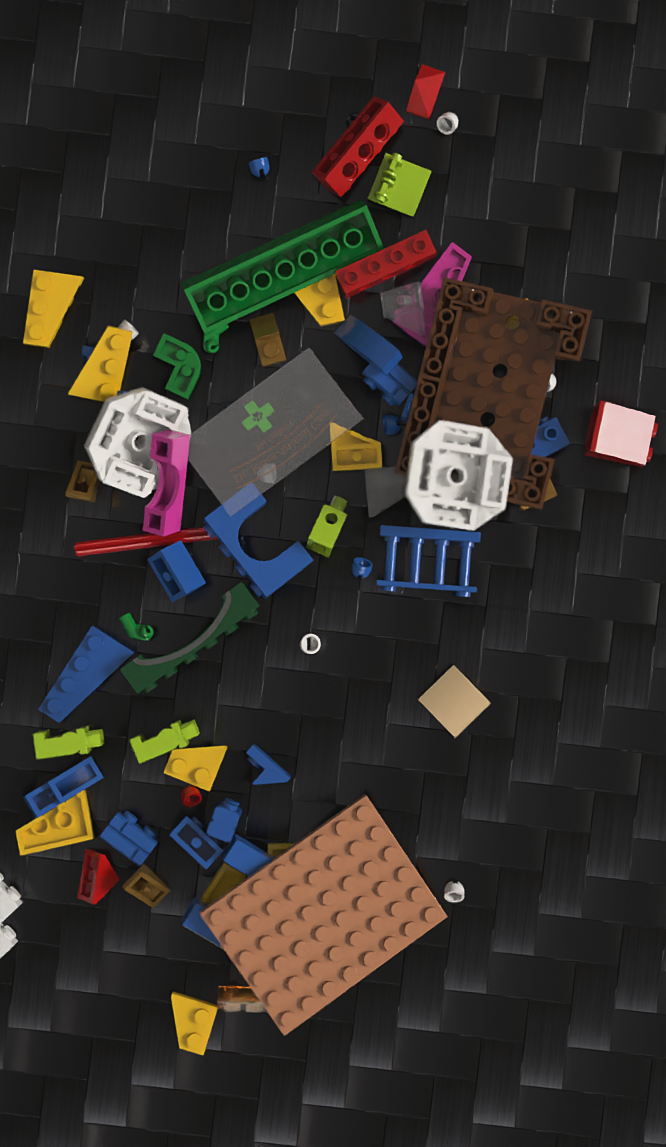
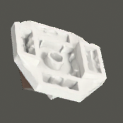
[85,388,192,498]
[405,421,512,530]

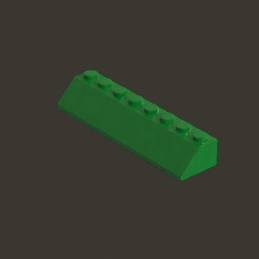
[181,200,384,334]

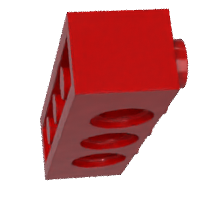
[311,96,404,197]
[335,230,437,299]

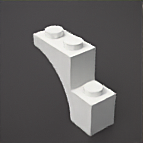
[0,873,23,958]

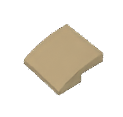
[418,665,491,738]

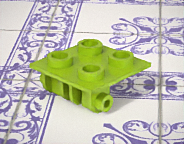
[368,153,432,217]

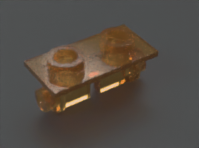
[218,985,266,1013]

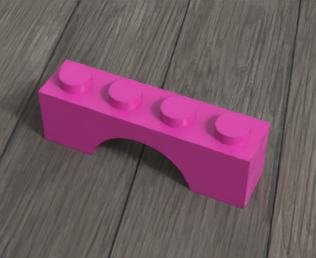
[143,429,190,537]

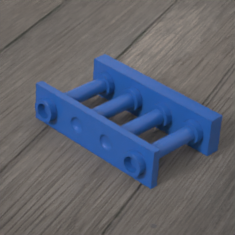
[376,525,481,597]

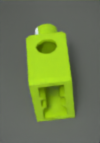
[306,496,347,557]

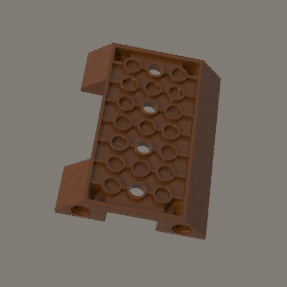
[395,277,592,509]

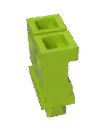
[130,720,200,764]
[33,725,105,759]

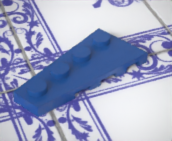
[38,626,135,723]

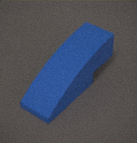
[334,315,403,375]
[23,756,104,819]

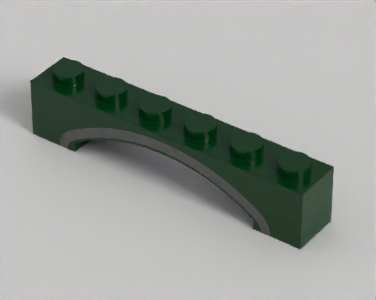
[120,582,260,694]

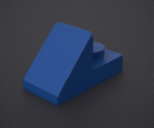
[246,744,291,785]

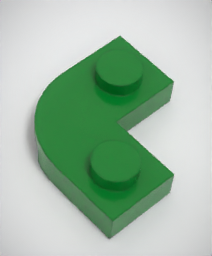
[153,333,201,400]

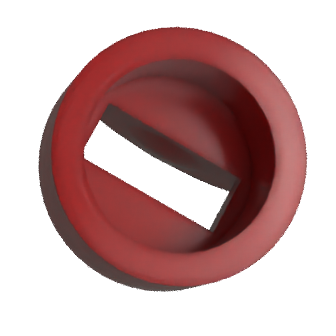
[180,785,202,808]

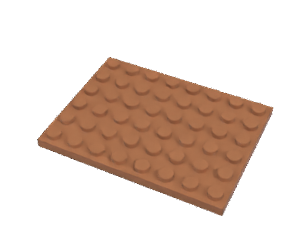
[199,794,448,1036]

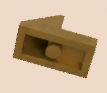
[249,313,286,367]

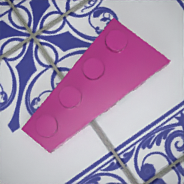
[392,242,472,347]

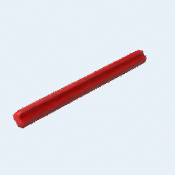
[74,527,217,556]

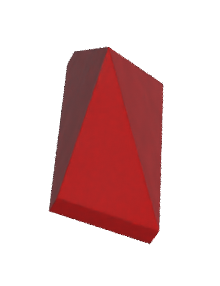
[406,64,445,120]
[77,849,120,904]

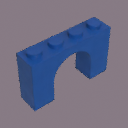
[203,483,313,599]
[181,834,275,950]

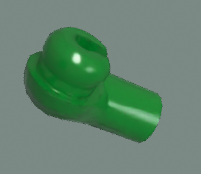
[203,324,229,353]
[119,613,154,641]

